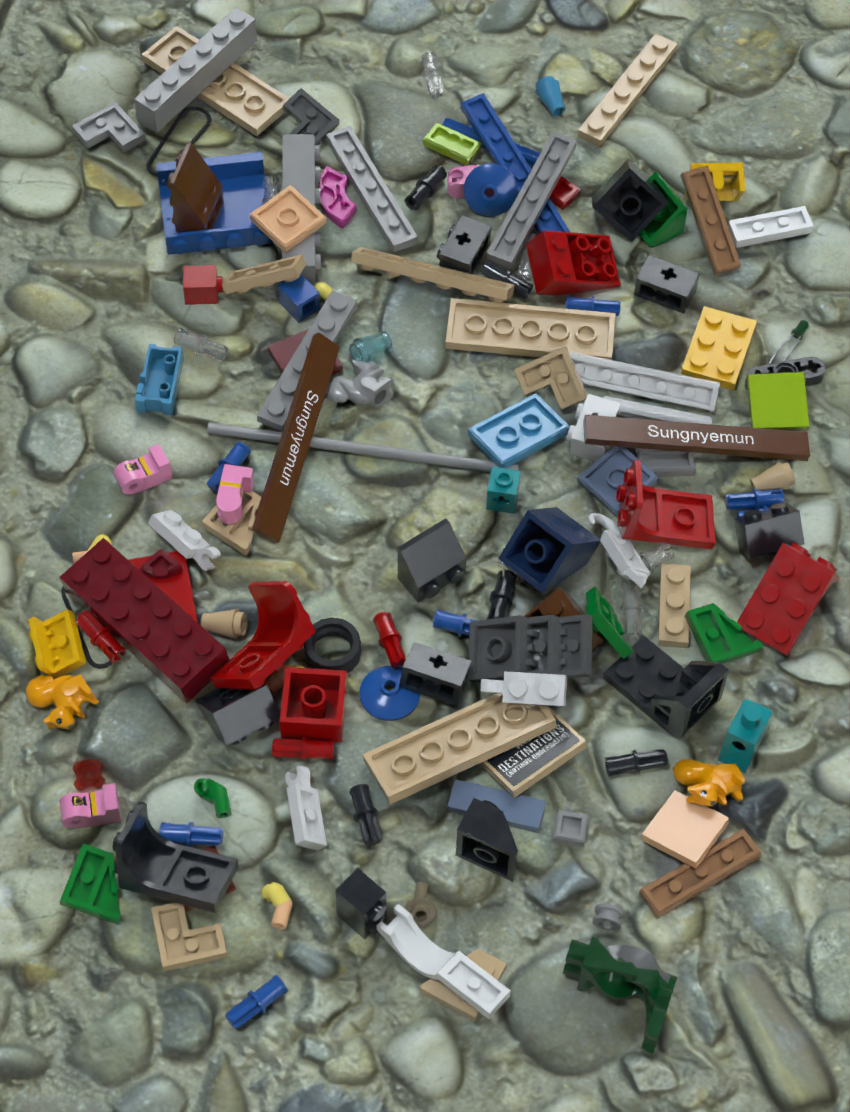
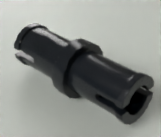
[405,165,447,211]
[487,570,516,619]

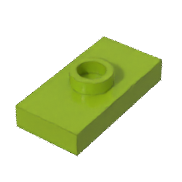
[423,122,482,166]

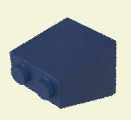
[498,507,601,593]

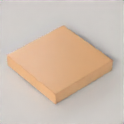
[249,185,327,253]
[642,790,729,869]

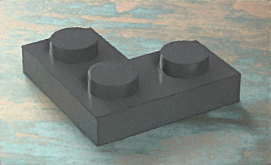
[283,88,339,145]

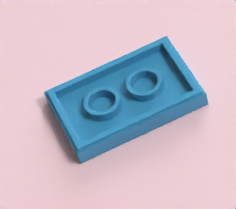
[468,393,570,469]

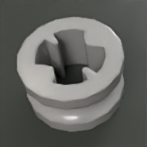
[592,904,624,931]

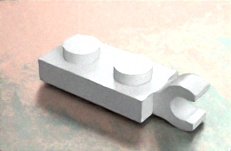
[148,510,221,571]
[481,671,567,707]
[285,765,327,851]

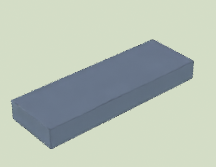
[447,779,546,833]

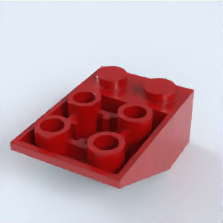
[526,230,620,296]

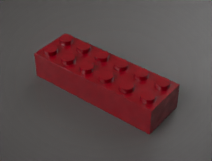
[59,538,230,704]

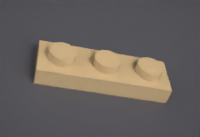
[222,255,306,294]
[658,563,691,648]

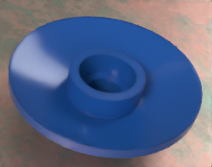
[464,163,517,217]
[360,666,420,721]

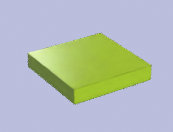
[747,372,809,430]

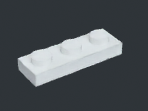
[728,206,814,248]

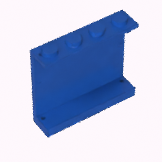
[156,152,274,255]

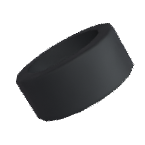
[303,617,361,674]

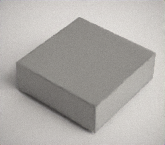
[553,809,589,847]

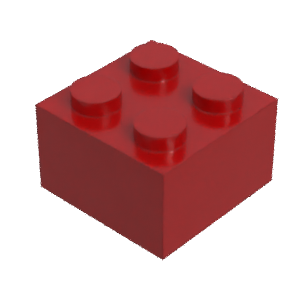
[279,667,347,742]

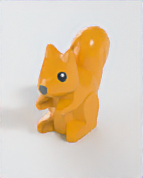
[26,674,99,729]
[673,759,745,806]

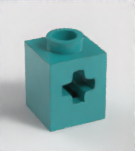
[486,467,521,514]

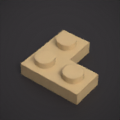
[514,346,587,410]
[151,902,227,972]

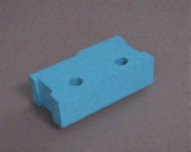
[134,344,184,415]

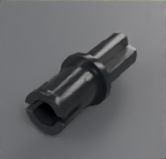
[480,260,533,300]
[605,749,668,777]
[349,784,382,847]

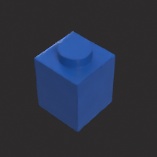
[277,274,320,323]

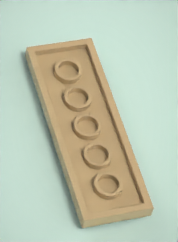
[142,25,290,136]
[445,298,616,360]
[363,693,557,805]

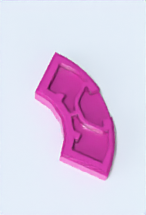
[318,166,357,229]

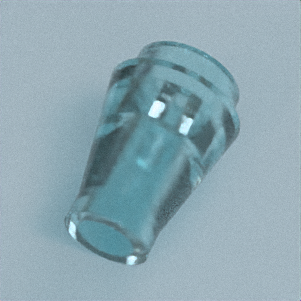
[349,331,392,361]

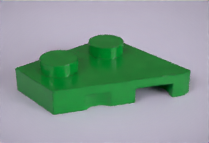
[585,586,633,659]
[684,603,763,664]
[60,843,121,925]

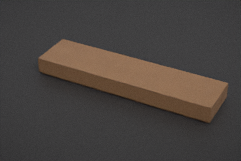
[680,166,741,275]
[639,829,762,919]

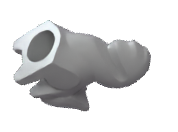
[325,360,394,409]

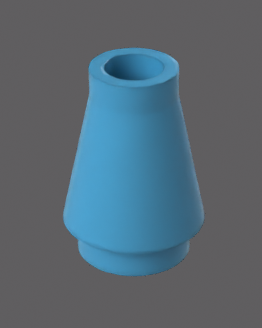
[535,76,566,116]

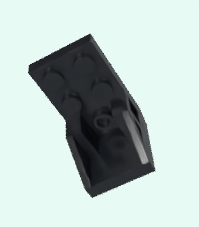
[603,635,729,737]

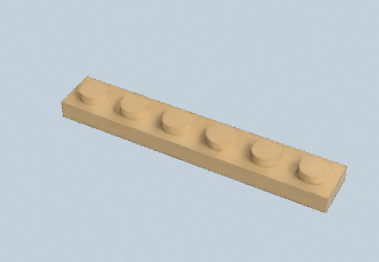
[577,33,677,147]
[351,247,515,303]

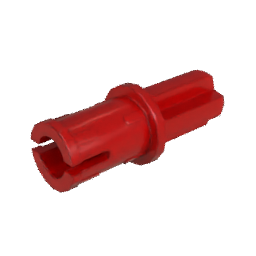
[76,610,126,663]
[373,612,406,669]
[272,736,333,761]

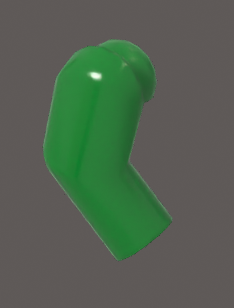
[194,778,232,818]

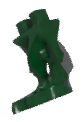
[563,937,677,1056]

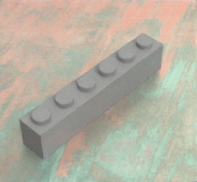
[134,7,257,132]
[282,134,321,282]

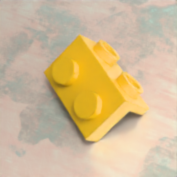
[28,609,86,679]

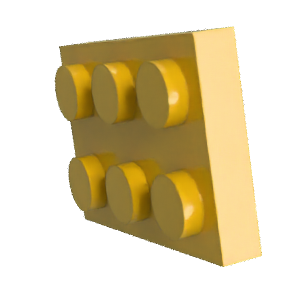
[681,306,757,391]

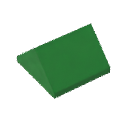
[639,171,688,247]

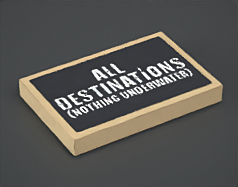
[479,705,587,798]

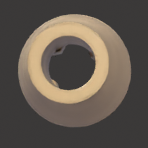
[750,462,795,491]
[201,609,247,639]

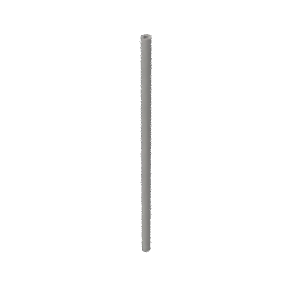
[207,422,519,472]

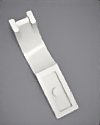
[377,904,511,1019]

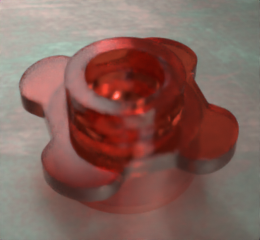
[73,759,105,791]

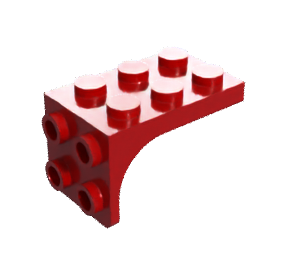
[616,459,716,550]
[737,542,840,656]
[210,581,316,690]

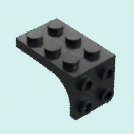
[113,802,238,913]

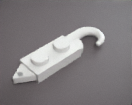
[588,513,651,588]

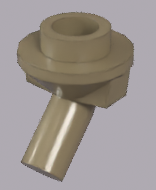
[404,882,436,927]

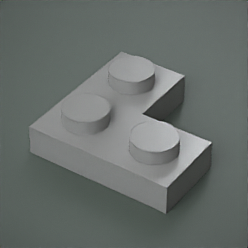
[72,102,146,152]

